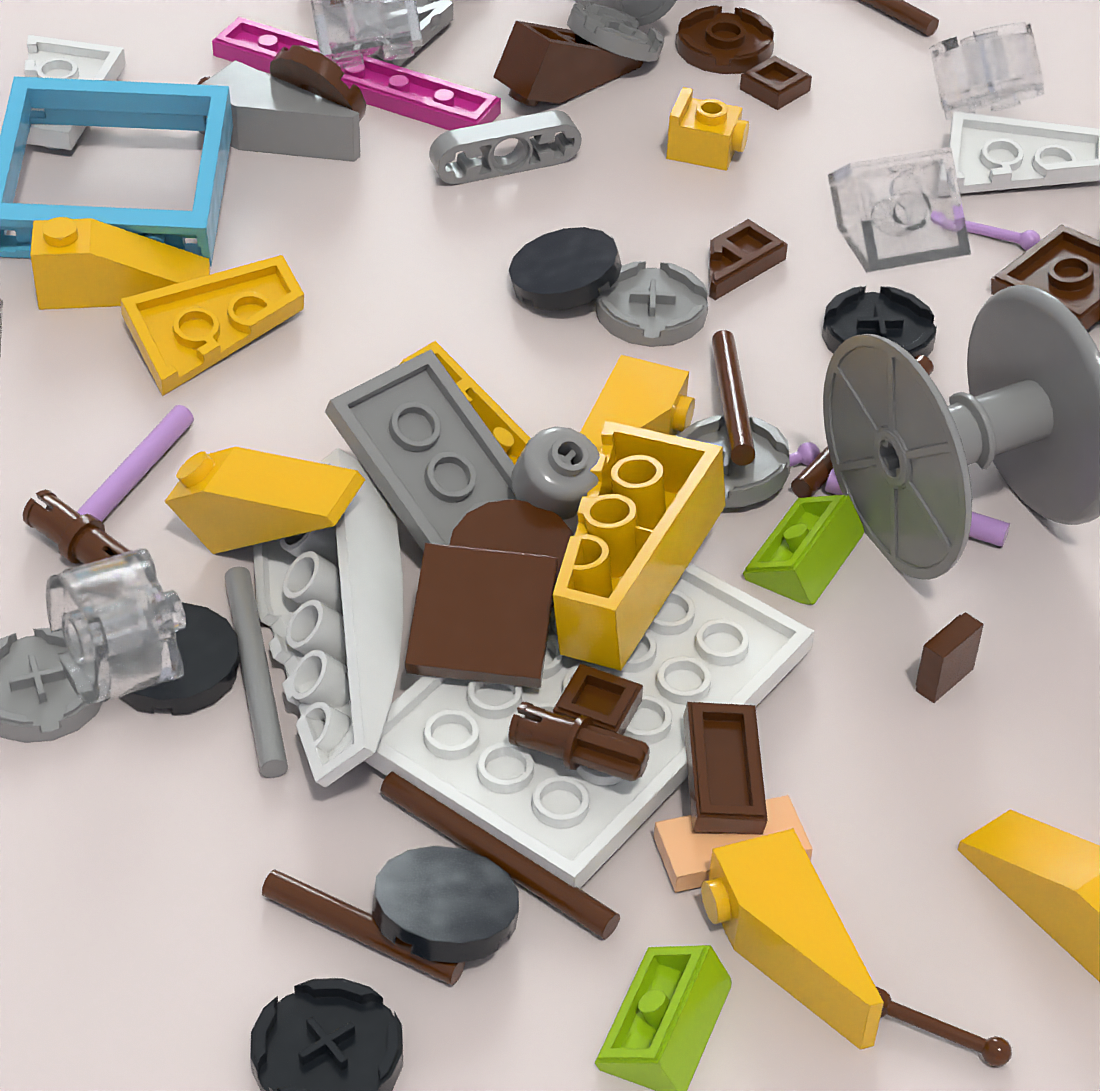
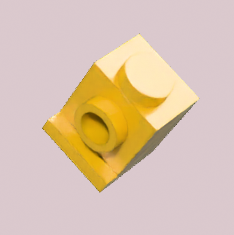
[666,87,749,171]

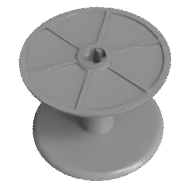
[823,285,1100,580]

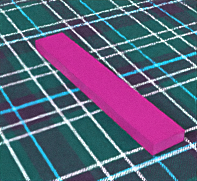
[212,17,501,130]

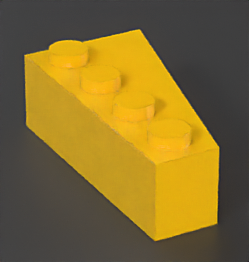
[553,420,726,671]

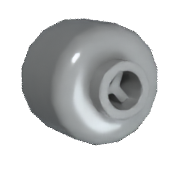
[512,426,600,520]

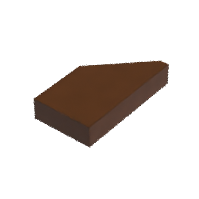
[709,219,788,300]

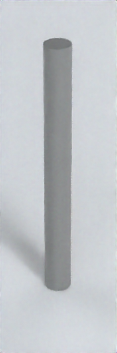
[225,566,288,778]

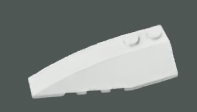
[253,448,403,788]

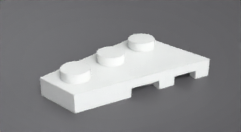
[24,35,126,150]
[944,111,1100,195]

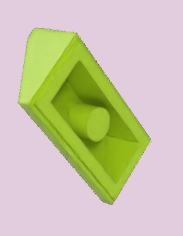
[743,495,864,605]
[595,945,732,1091]

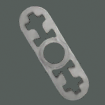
[429,110,582,185]

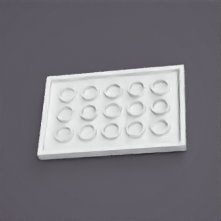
[364,563,815,888]

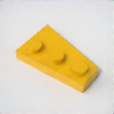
[121,255,304,396]

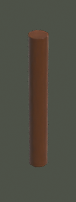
[262,869,465,985]

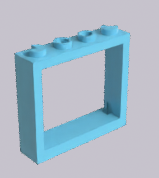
[0,76,233,266]

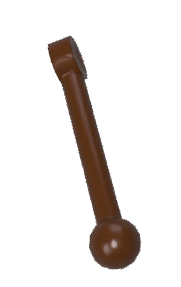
[876,987,1012,1067]

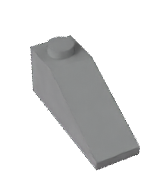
[199,60,360,162]

